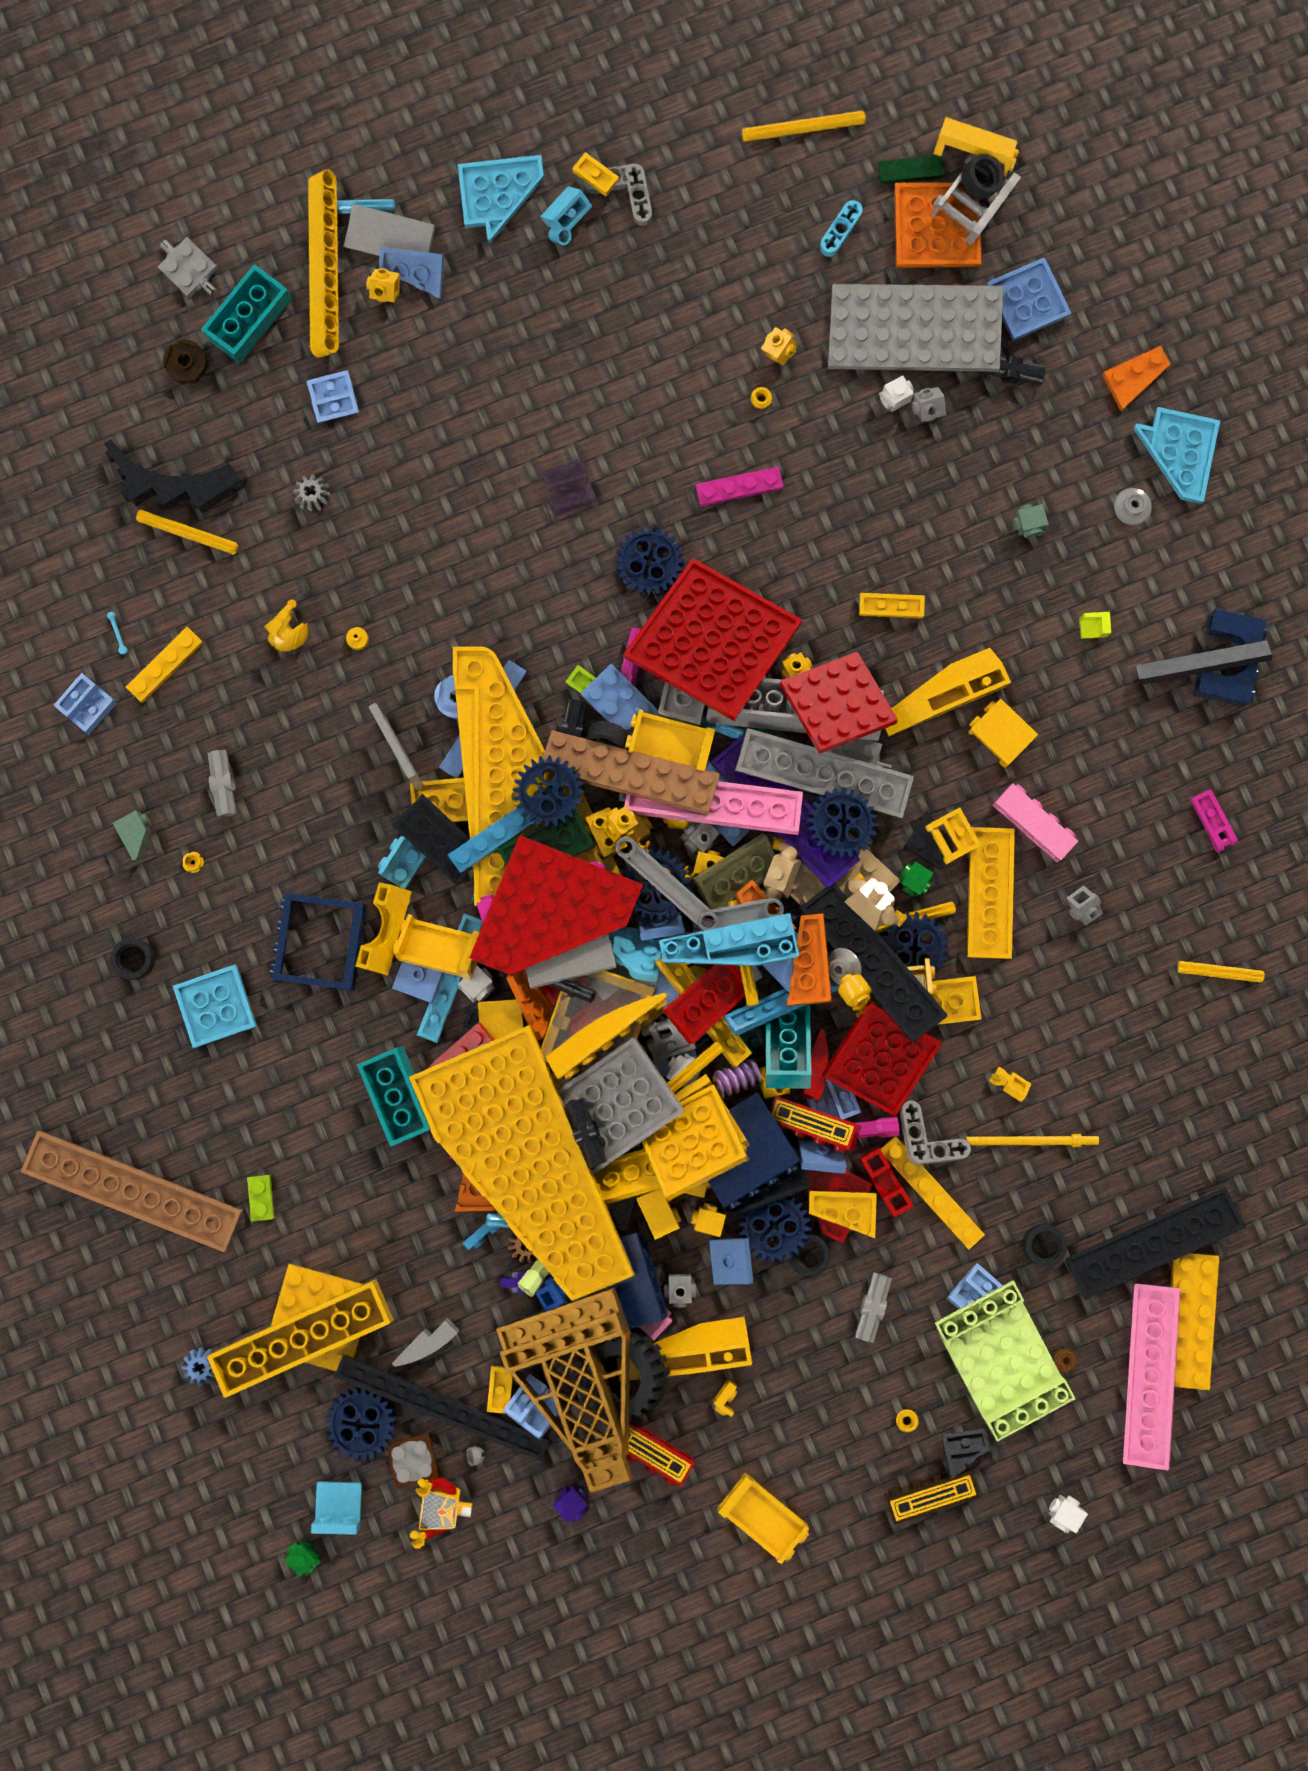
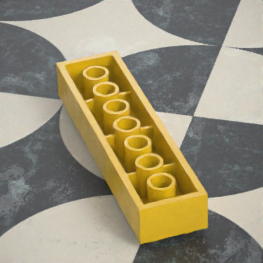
[207,1279,394,1398]

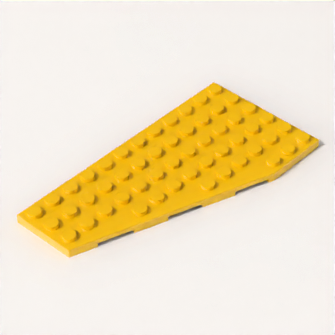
[409,1025,635,1301]

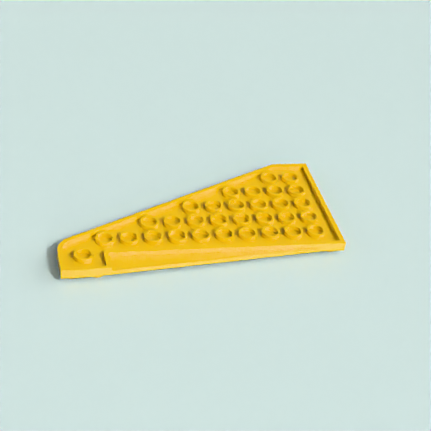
[453,647,602,906]

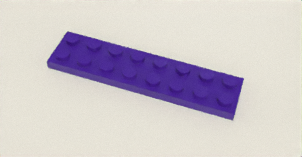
[711,734,861,888]

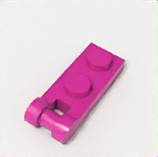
[1190,789,1238,853]

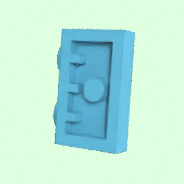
[378,836,426,889]
[311,1482,362,1534]

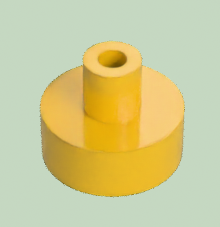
[346,627,369,650]

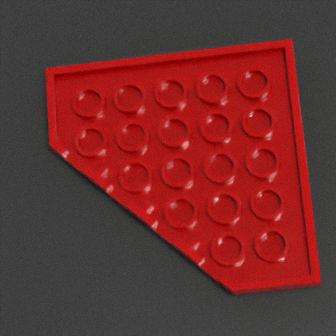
[469,835,643,975]

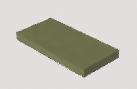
[693,833,775,909]

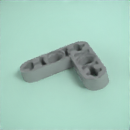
[584,164,652,226]
[899,1100,971,1165]

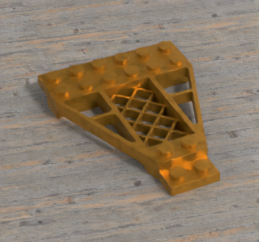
[496,1288,633,1493]

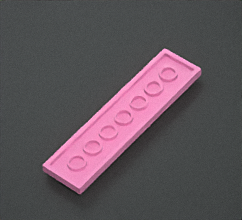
[625,781,803,835]
[1123,1283,1181,1471]

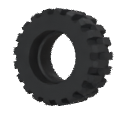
[581,1330,670,1421]

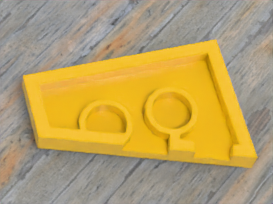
[809,1191,876,1238]

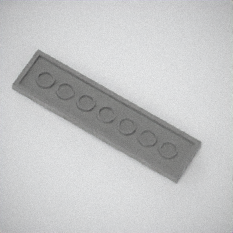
[735,728,914,818]

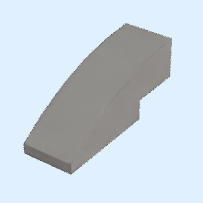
[392,1318,460,1367]

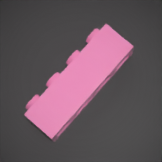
[992,783,1078,862]

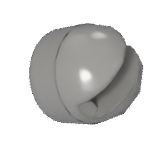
[466,1447,485,1466]

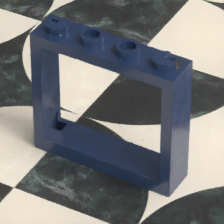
[270,893,367,991]

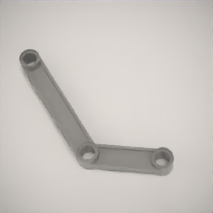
[616,836,784,931]

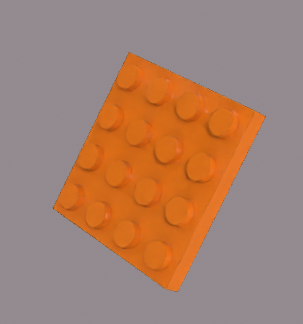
[894,183,981,268]

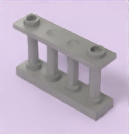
[931,153,1021,246]

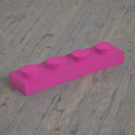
[696,467,783,507]

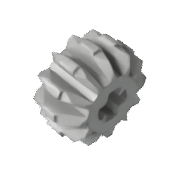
[293,475,330,512]

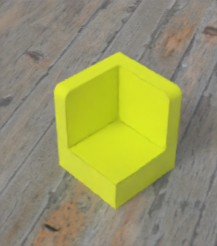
[1079,612,1111,639]

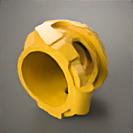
[264,600,309,652]

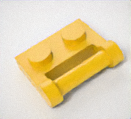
[925,808,981,865]

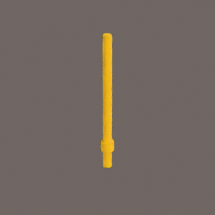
[966,1134,1099,1147]

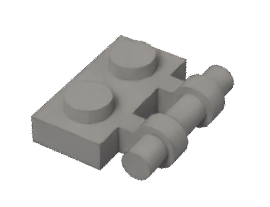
[641,1017,696,1062]

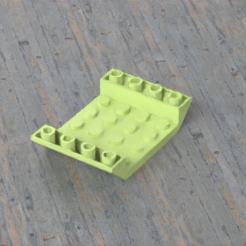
[935,1281,1075,1442]

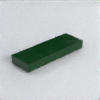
[878,155,943,184]

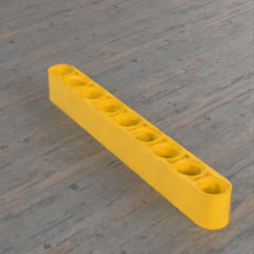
[308,169,339,358]

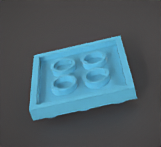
[173,965,257,1048]

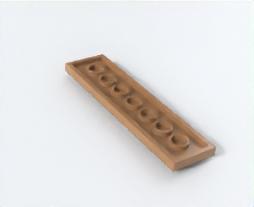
[543,730,720,815]

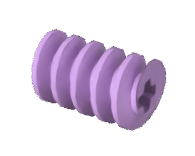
[712,1059,761,1099]

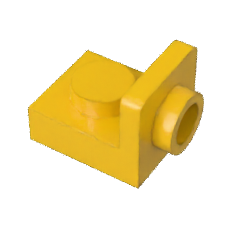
[713,1378,737,1417]

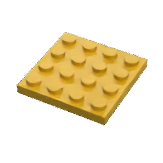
[642,1084,749,1201]
[271,1264,363,1371]

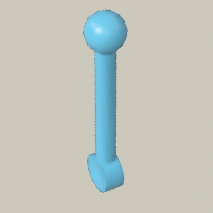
[107,612,128,655]

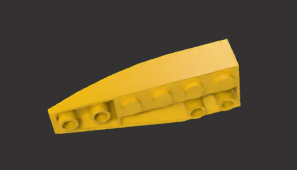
[885,648,1011,737]
[546,993,669,1079]
[616,1317,752,1381]

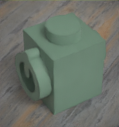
[1013,504,1048,538]

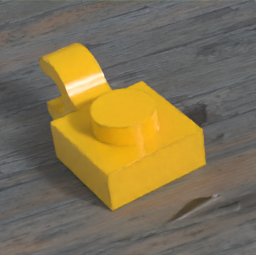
[989,1067,1031,1102]

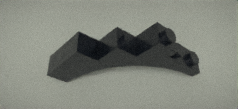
[104,439,245,514]

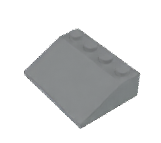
[526,934,617,989]

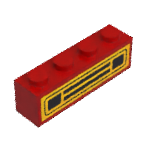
[770,1095,862,1153]
[610,1420,695,1486]

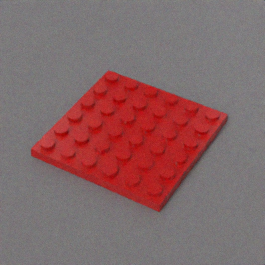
[623,558,802,722]

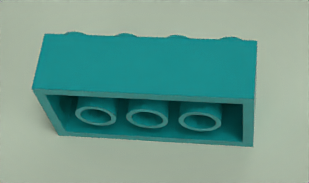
[201,264,292,364]
[765,1004,811,1088]
[357,1046,430,1147]

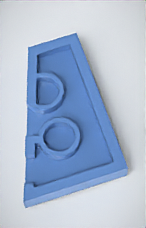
[379,247,444,299]

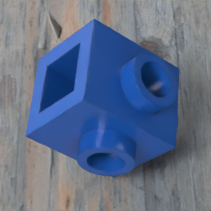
[535,1276,570,1311]

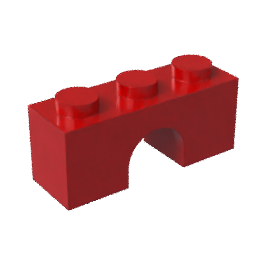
[858,1147,913,1217]

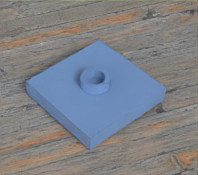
[637,908,684,941]
[392,962,444,1003]
[797,1138,847,1174]
[709,1238,754,1285]

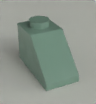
[113,810,151,863]

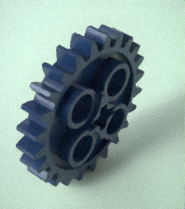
[615,526,684,597]
[513,755,585,827]
[806,787,878,859]
[622,849,692,920]
[880,912,950,975]
[739,1197,812,1265]
[325,1387,397,1461]

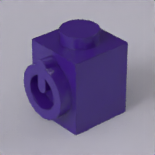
[553,1484,590,1523]

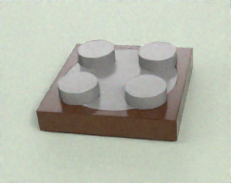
[386,1432,440,1489]

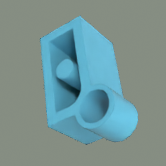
[540,186,592,245]

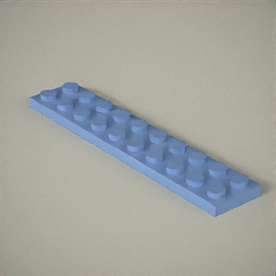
[580,664,751,847]

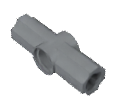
[207,750,237,817]
[855,1272,892,1343]

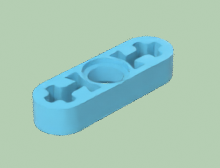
[820,200,863,257]

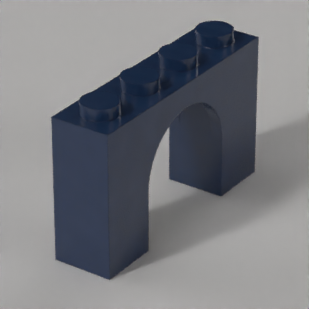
[1193,609,1268,707]

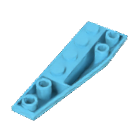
[659,913,799,966]

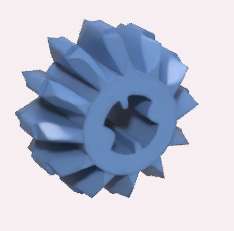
[181,1347,216,1386]

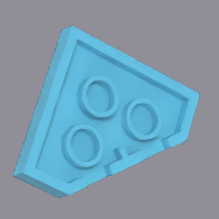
[609,927,663,982]

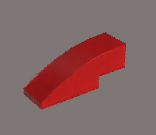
[800,1029,828,1102]

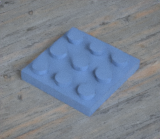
[986,257,1071,341]

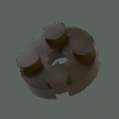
[163,340,207,384]

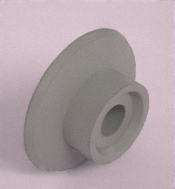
[1114,488,1152,525]
[828,948,861,985]

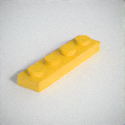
[126,627,204,703]

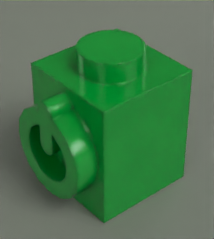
[898,862,933,897]
[284,1538,321,1577]

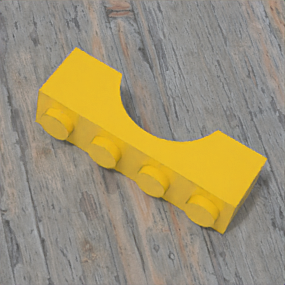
[355,882,412,975]

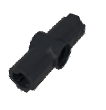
[979,356,1046,386]
[560,699,587,738]
[565,1098,607,1168]

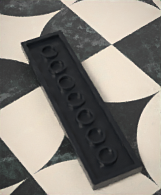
[800,883,948,1044]
[1065,1187,1247,1300]

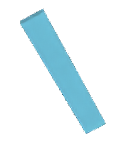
[417,913,483,1043]

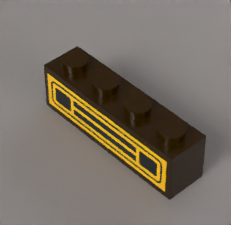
[884,1468,980,1525]

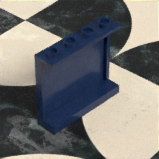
[708,1092,800,1210]
[576,1230,668,1329]

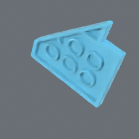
[458,155,544,243]
[1133,407,1220,504]

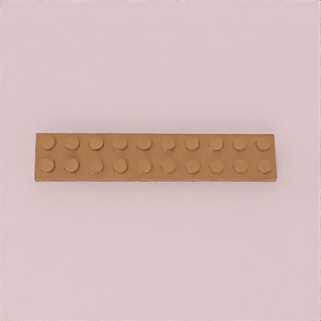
[21,1130,243,1253]

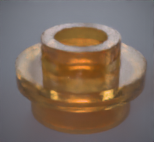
[1054,1349,1077,1372]

